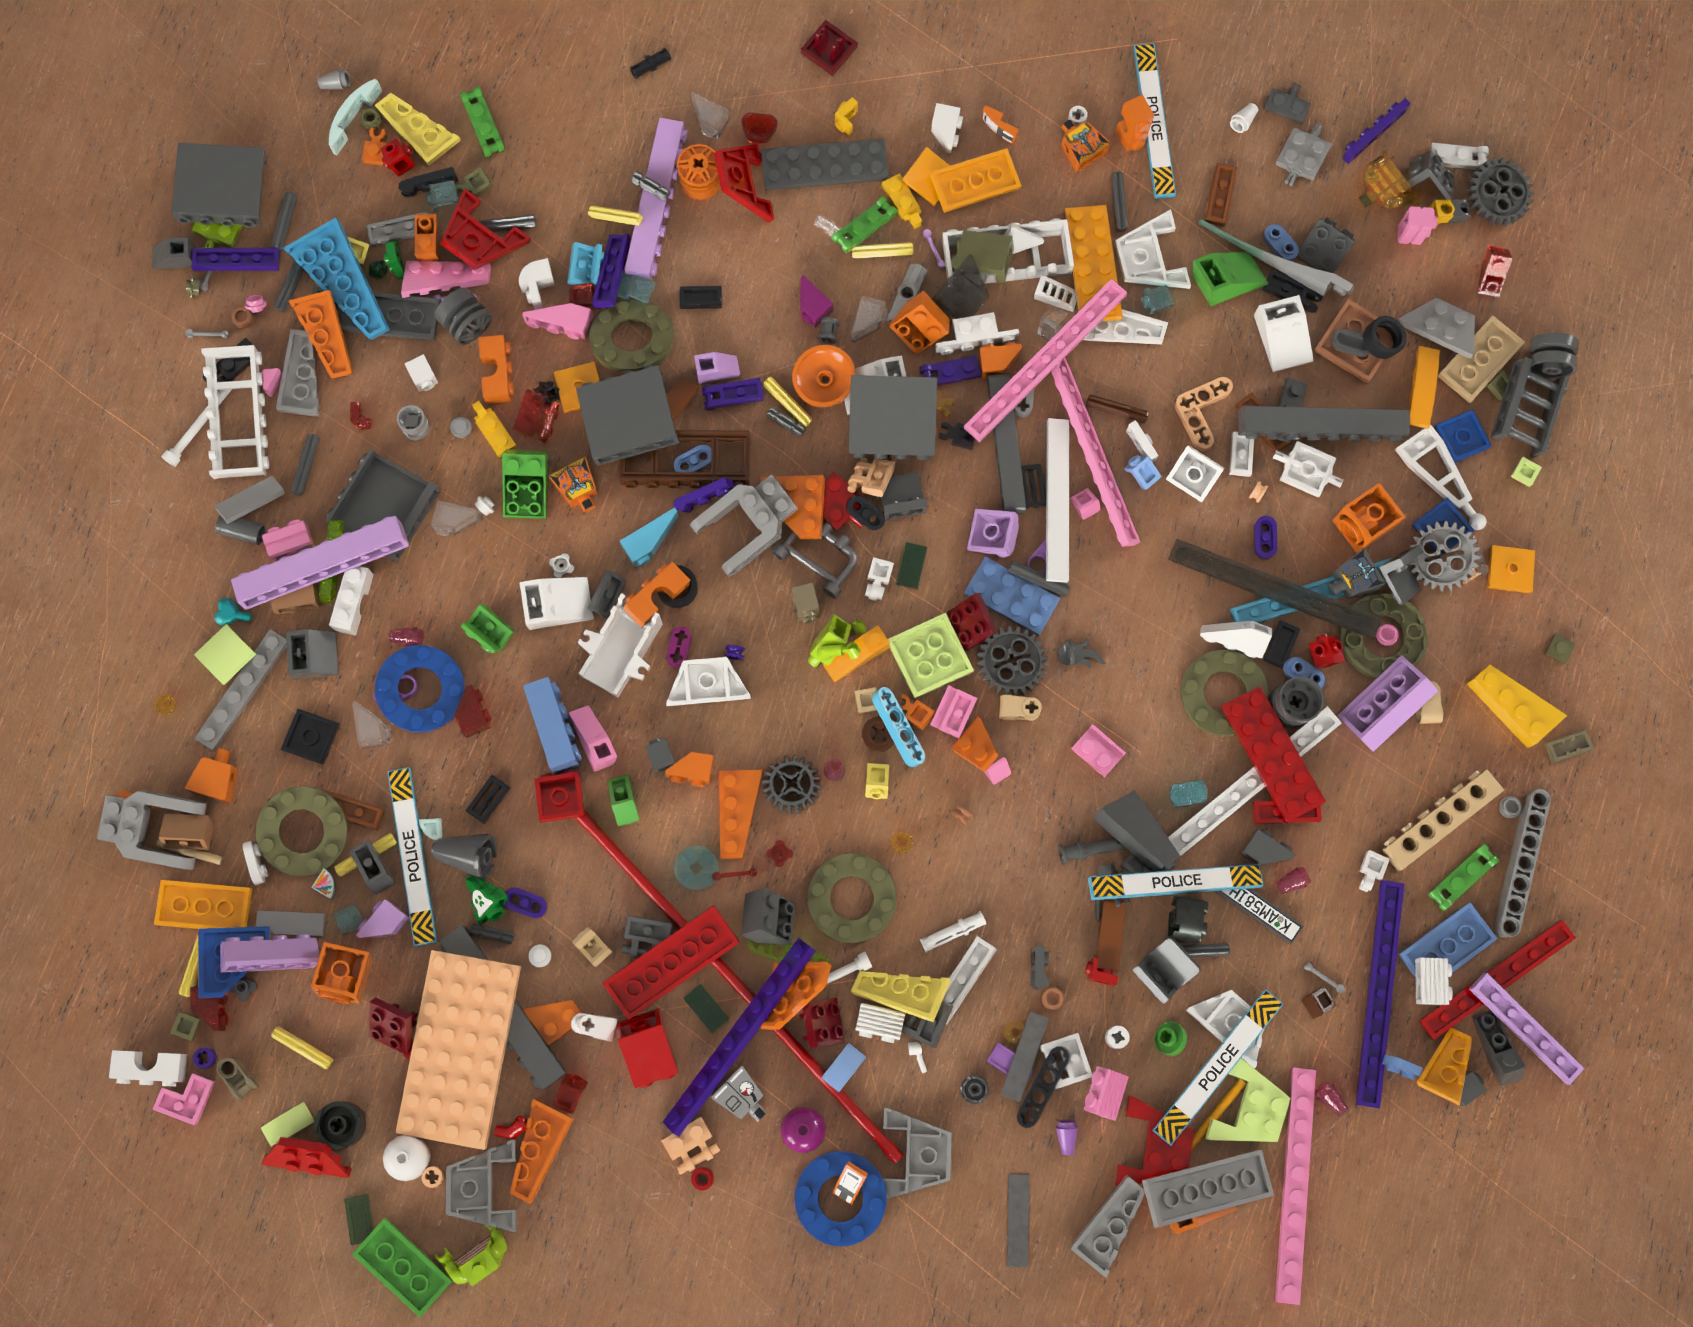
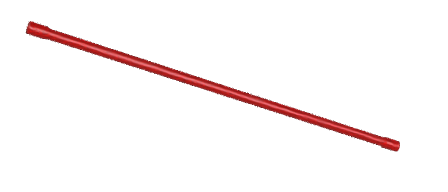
[575,809,904,1164]

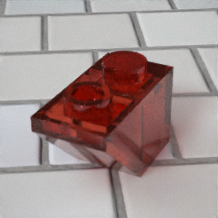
[1478,246,1512,297]
[455,685,492,738]
[190,986,228,1032]

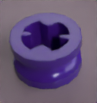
[724,645,745,660]
[193,1048,217,1068]

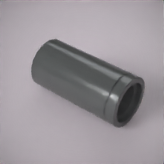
[215,515,266,545]

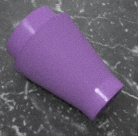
[1055,1120,1078,1155]

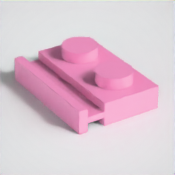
[930,685,977,739]
[1071,724,1126,778]

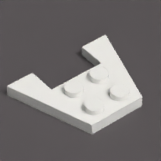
[1114,209,1191,289]

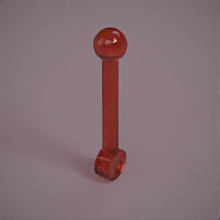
[712,868,757,881]

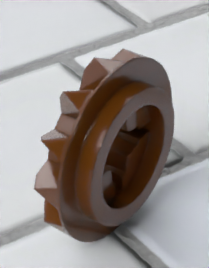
[862,716,894,752]

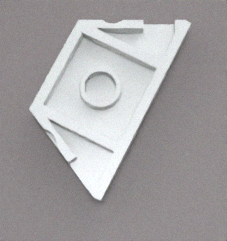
[666,657,751,706]
[1185,990,1265,1069]

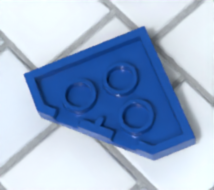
[198,926,270,999]

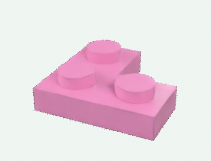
[153,1073,216,1125]

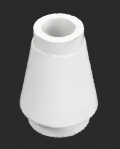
[1230,103,1258,133]

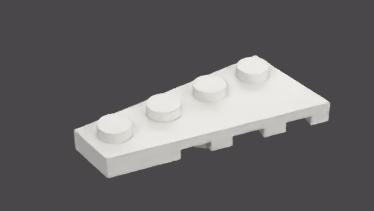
[1083,309,1168,345]

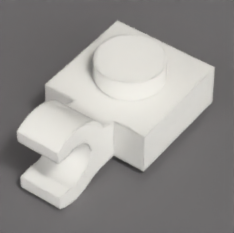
[1359,850,1390,892]

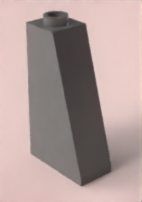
[1094,790,1181,872]

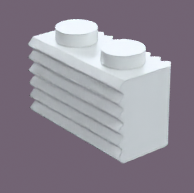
[1415,958,1453,1005]
[855,1003,905,1043]

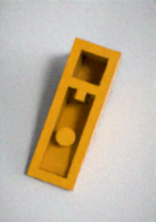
[823,625,890,683]

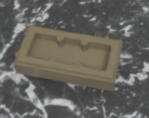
[1544,729,1595,764]

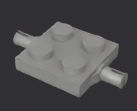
[1276,124,1332,186]

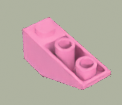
[523,303,593,340]
[568,705,617,772]

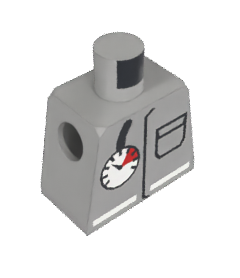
[711,1066,767,1122]

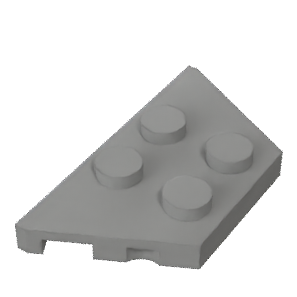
[1399,298,1475,359]

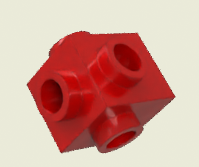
[380,138,416,177]
[1308,634,1345,668]

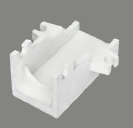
[578,593,663,698]

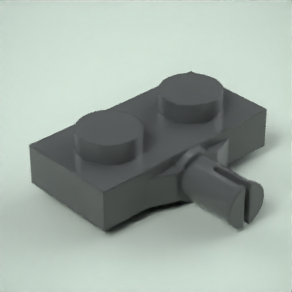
[1264,83,1311,124]

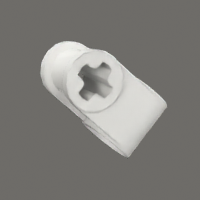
[571,1013,618,1042]

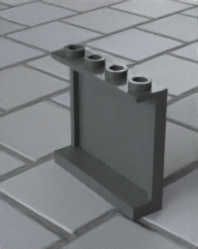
[171,143,267,227]
[576,365,680,466]
[849,375,937,460]
[326,449,441,563]

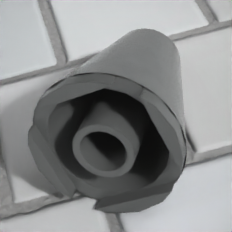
[431,834,497,878]

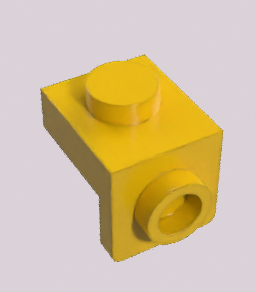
[835,97,858,135]

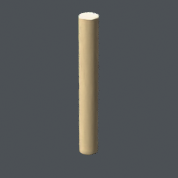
[156,839,224,865]

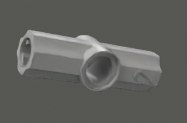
[887,264,927,323]

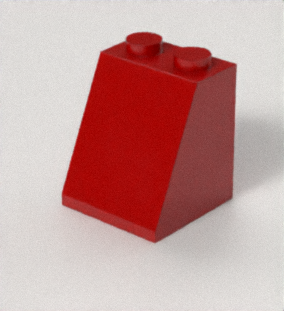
[616,1008,678,1088]

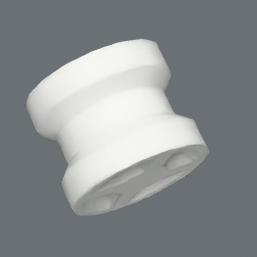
[1105,1026,1130,1049]

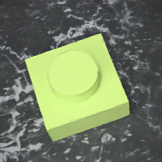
[1511,457,1542,487]

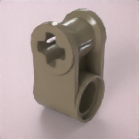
[216,1057,259,1101]

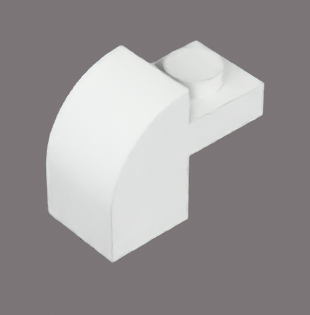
[519,258,555,310]

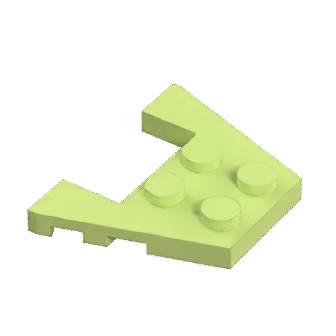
[1205,1058,1291,1142]

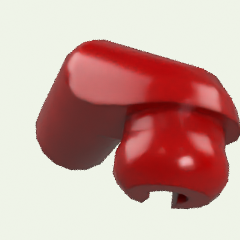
[494,1116,527,1139]

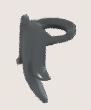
[1057,638,1106,668]

